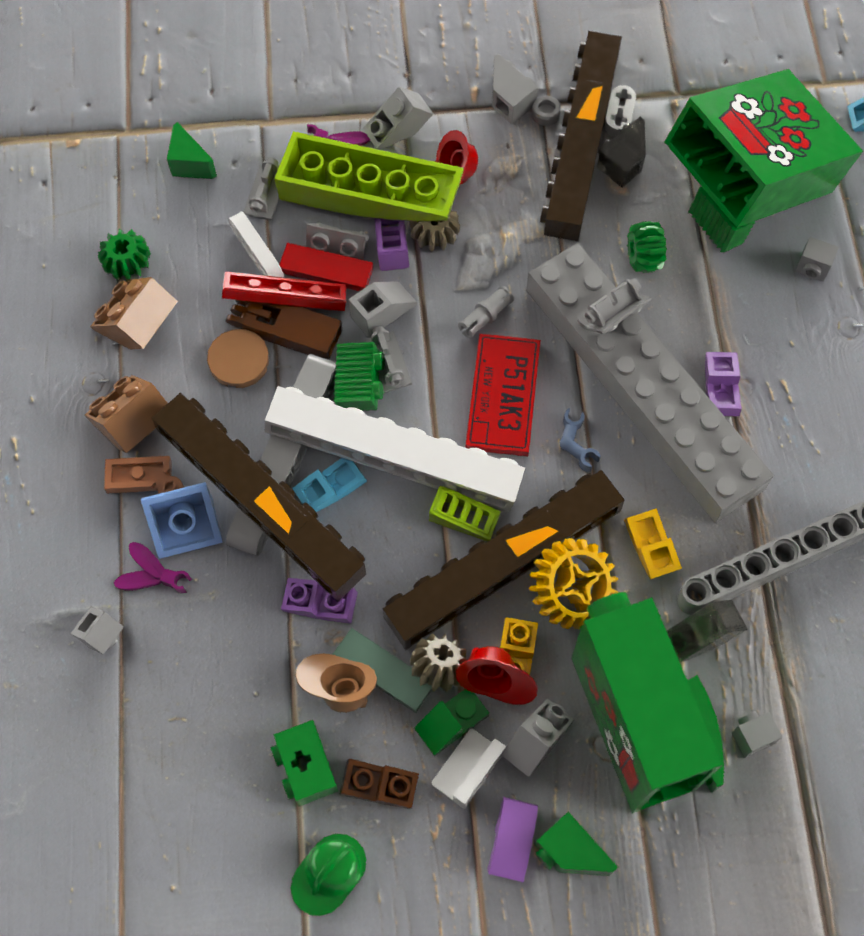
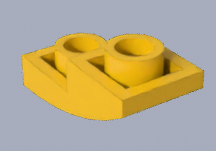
[500,617,538,675]

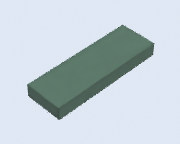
[332,628,432,713]

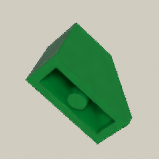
[535,812,618,876]

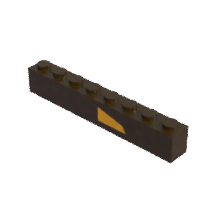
[540,31,622,242]
[152,392,366,602]
[383,470,625,650]

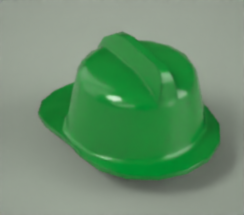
[291,834,367,916]

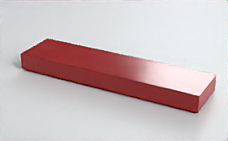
[222,272,346,311]

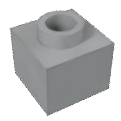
[795,237,839,282]
[70,606,124,655]
[732,711,783,758]

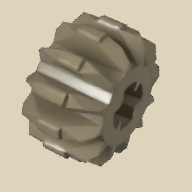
[409,211,460,252]
[410,633,467,693]

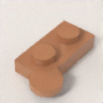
[104,456,184,494]

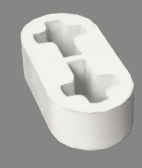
[604,85,636,138]

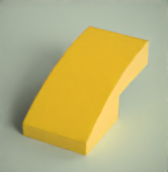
[624,508,682,579]

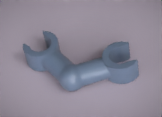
[559,408,601,472]

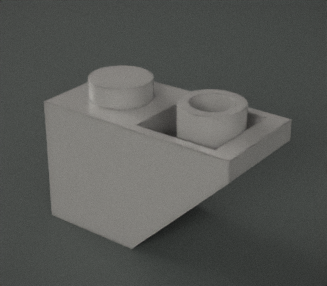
[492,54,538,124]
[363,86,433,150]
[348,281,417,338]
[501,698,575,777]

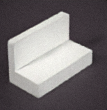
[432,729,506,809]

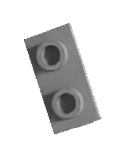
[243,157,279,221]
[306,222,369,260]
[584,279,652,334]
[365,326,412,393]

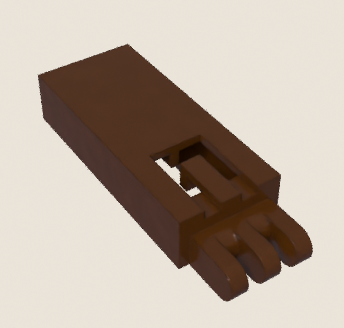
[225,300,343,360]

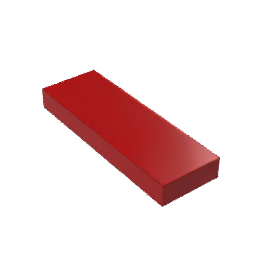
[279,243,374,292]

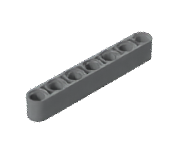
[226,354,336,556]
[677,501,864,615]

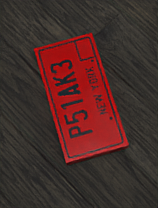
[465,333,541,457]

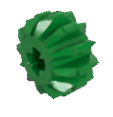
[627,221,667,273]
[98,228,151,280]

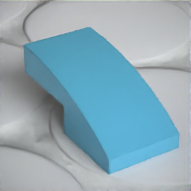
[292,458,367,512]

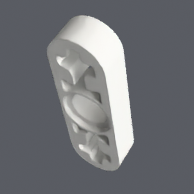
[228,211,285,278]

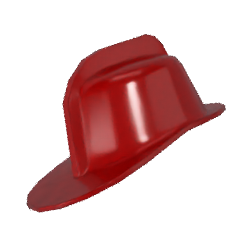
[435,130,478,188]
[456,646,538,705]

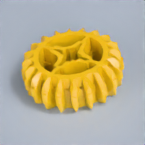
[528,538,618,629]

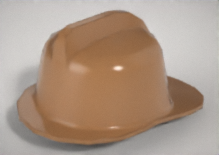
[295,653,377,713]

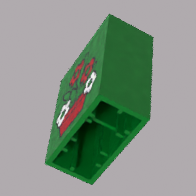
[664,69,863,228]
[571,592,723,813]

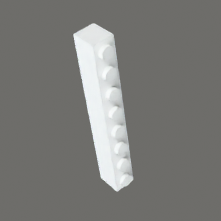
[265,386,525,512]

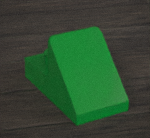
[414,689,490,757]

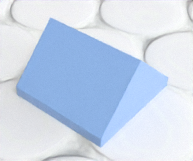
[141,482,223,559]

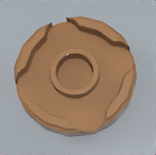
[207,329,270,388]

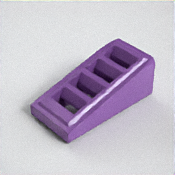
[374,218,409,271]

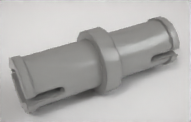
[458,286,514,338]

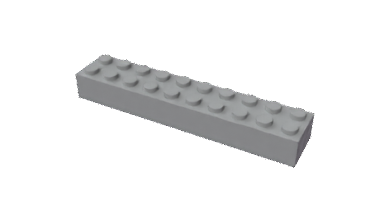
[526,243,774,524]

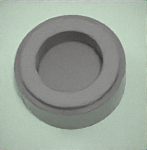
[532,96,561,126]

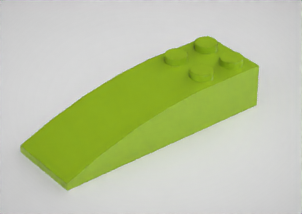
[274,131,464,221]

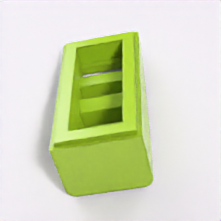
[429,485,501,542]

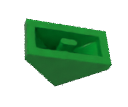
[167,122,217,179]

